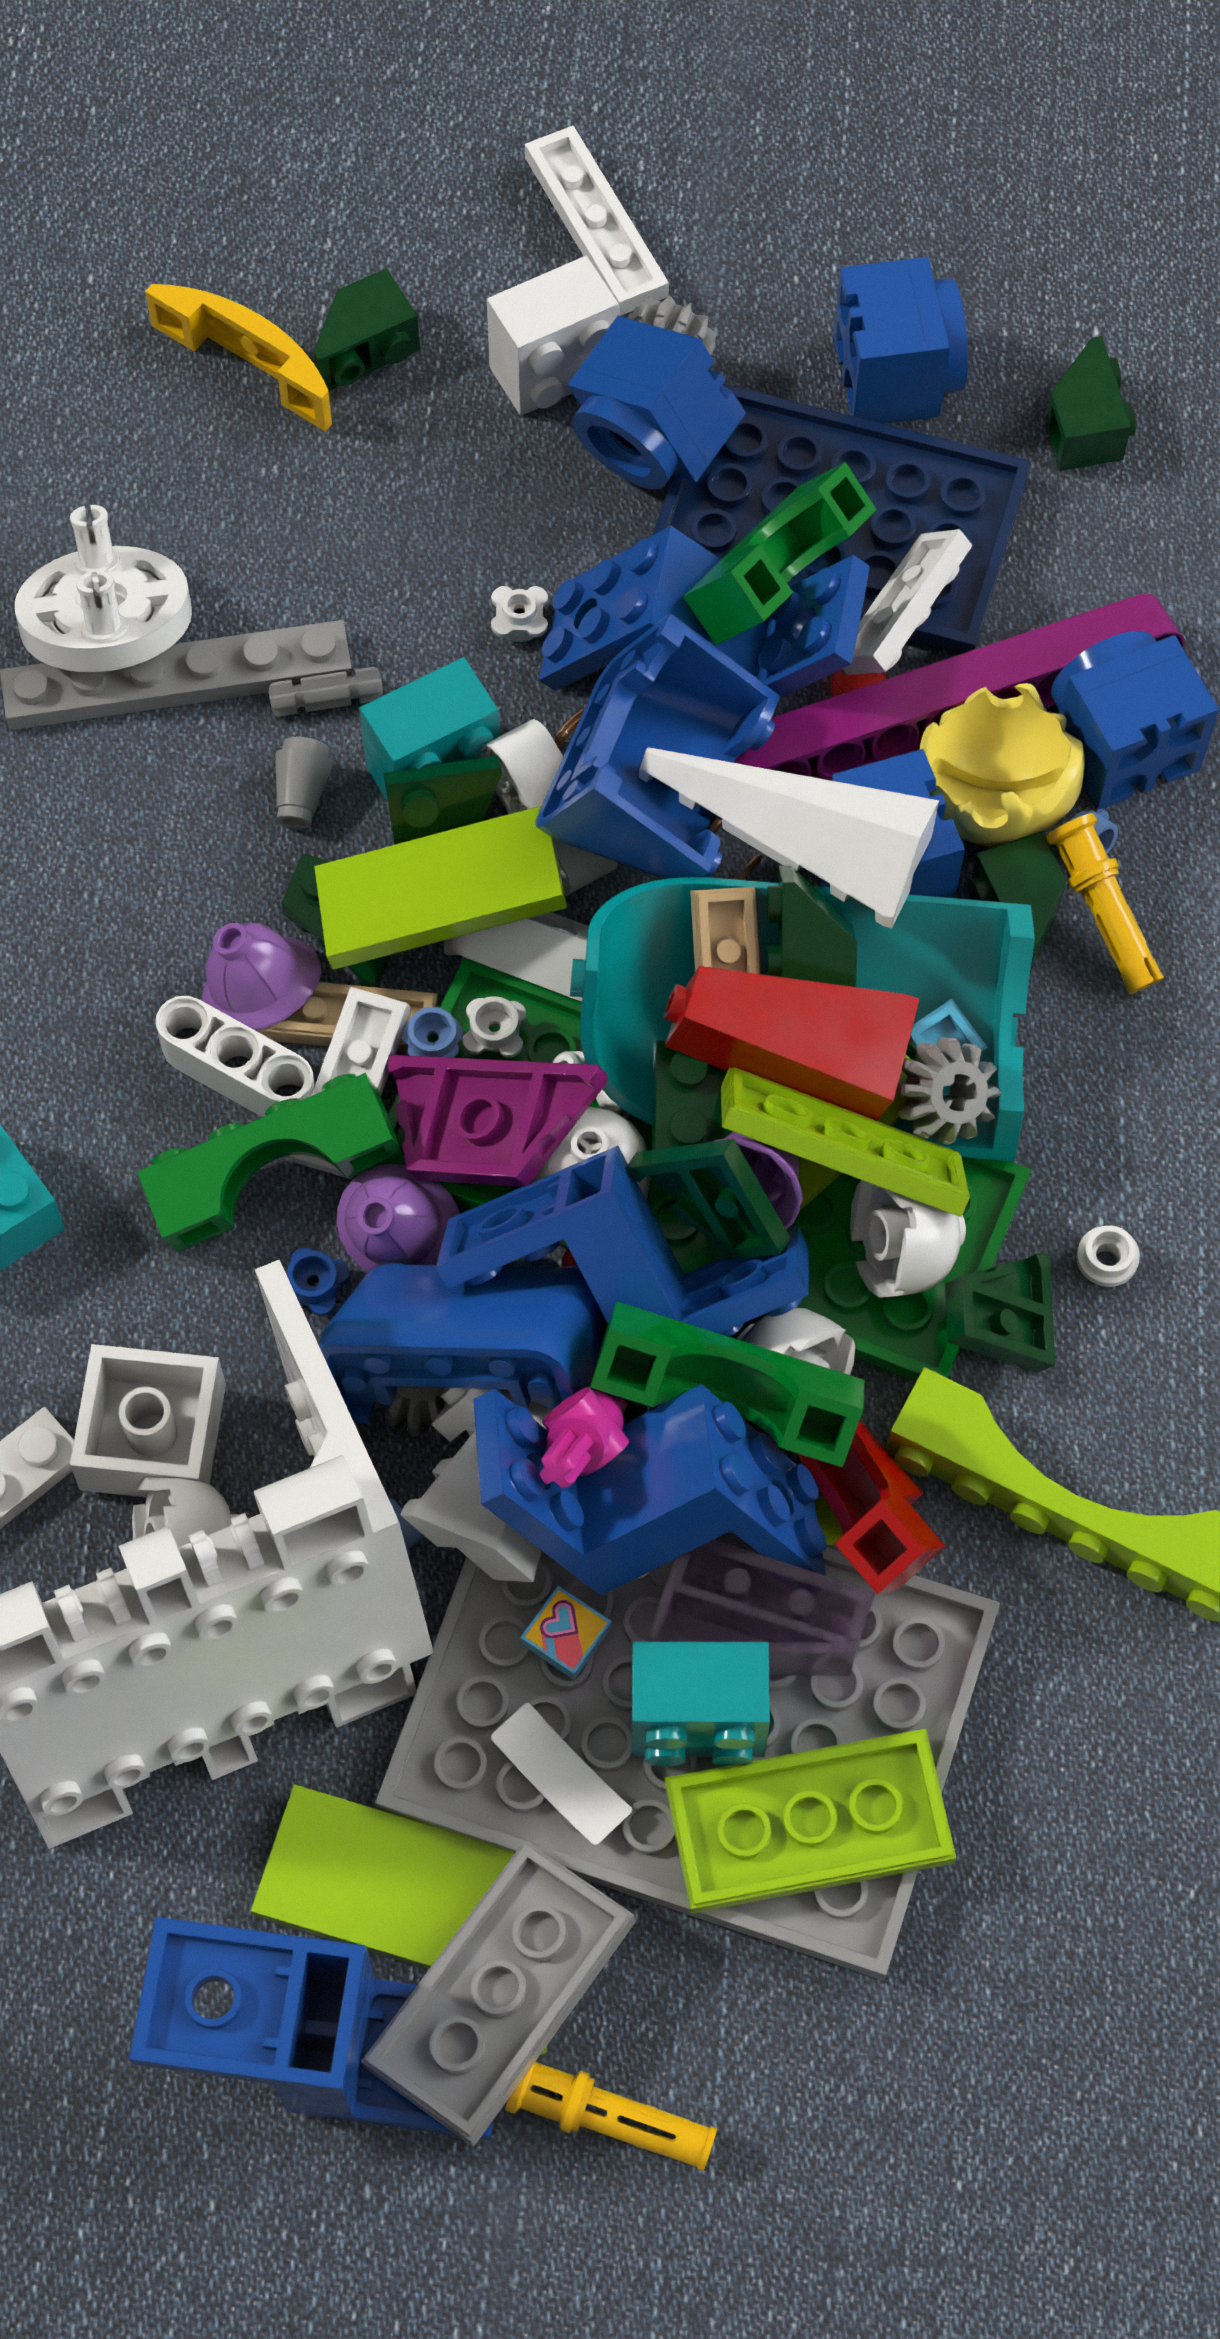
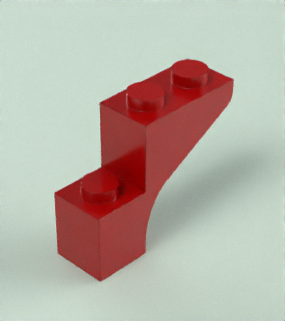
[797,1420,946,1594]

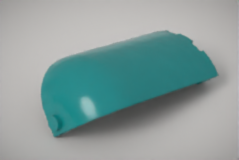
[570,877,1035,1161]

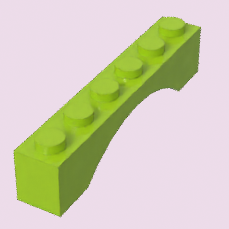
[886,1367,1220,1622]

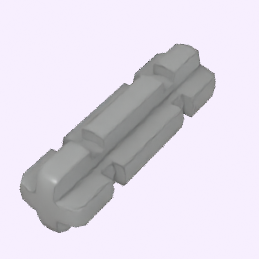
[268,667,383,717]

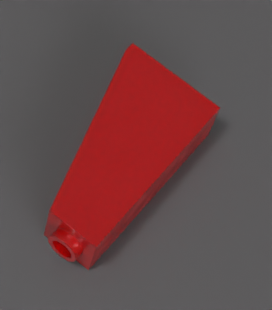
[663,966,920,1121]

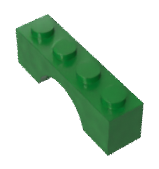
[683,462,877,645]
[137,1072,404,1253]
[590,1301,865,1468]

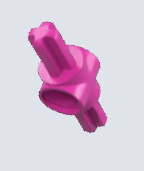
[539,1387,629,1489]

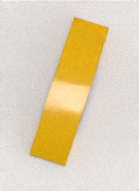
[145,284,332,432]

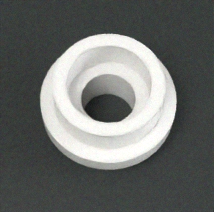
[1076,1226,1140,1287]

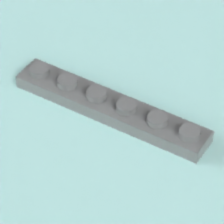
[0,620,352,730]

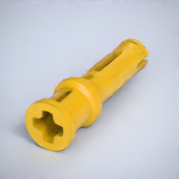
[1045,813,1164,995]
[505,2061,717,2171]

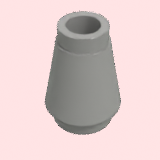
[275,737,333,829]

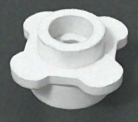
[491,586,548,642]
[463,996,526,1058]

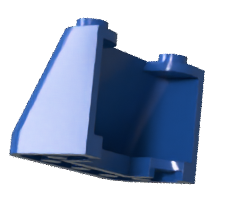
[535,613,780,879]
[318,1263,608,1424]

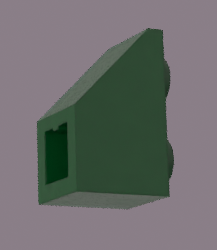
[313,268,420,391]
[1045,336,1136,471]
[967,831,1067,974]
[767,866,857,987]

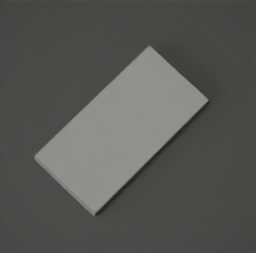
[361,1840,636,2147]

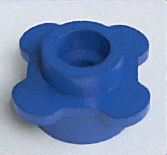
[287,1248,349,1316]

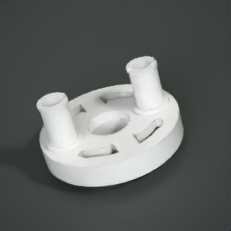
[15,505,192,672]

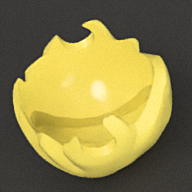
[919,683,1085,847]

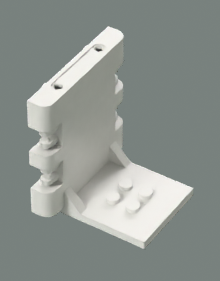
[0,1260,434,1849]

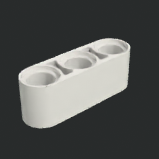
[480,719,618,896]
[450,912,589,1002]
[156,996,315,1117]

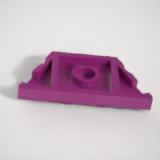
[387,1055,608,1187]

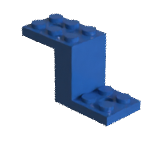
[538,526,870,698]
[436,1145,809,1337]
[473,1384,827,1596]
[129,1917,493,2140]

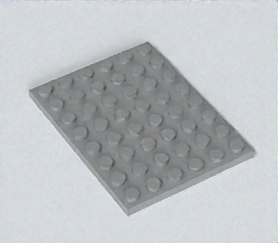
[375,1531,1000,1981]

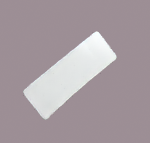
[491,1703,632,1845]

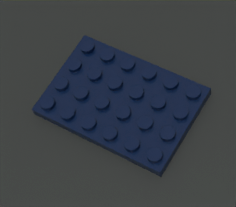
[652,383,1032,654]

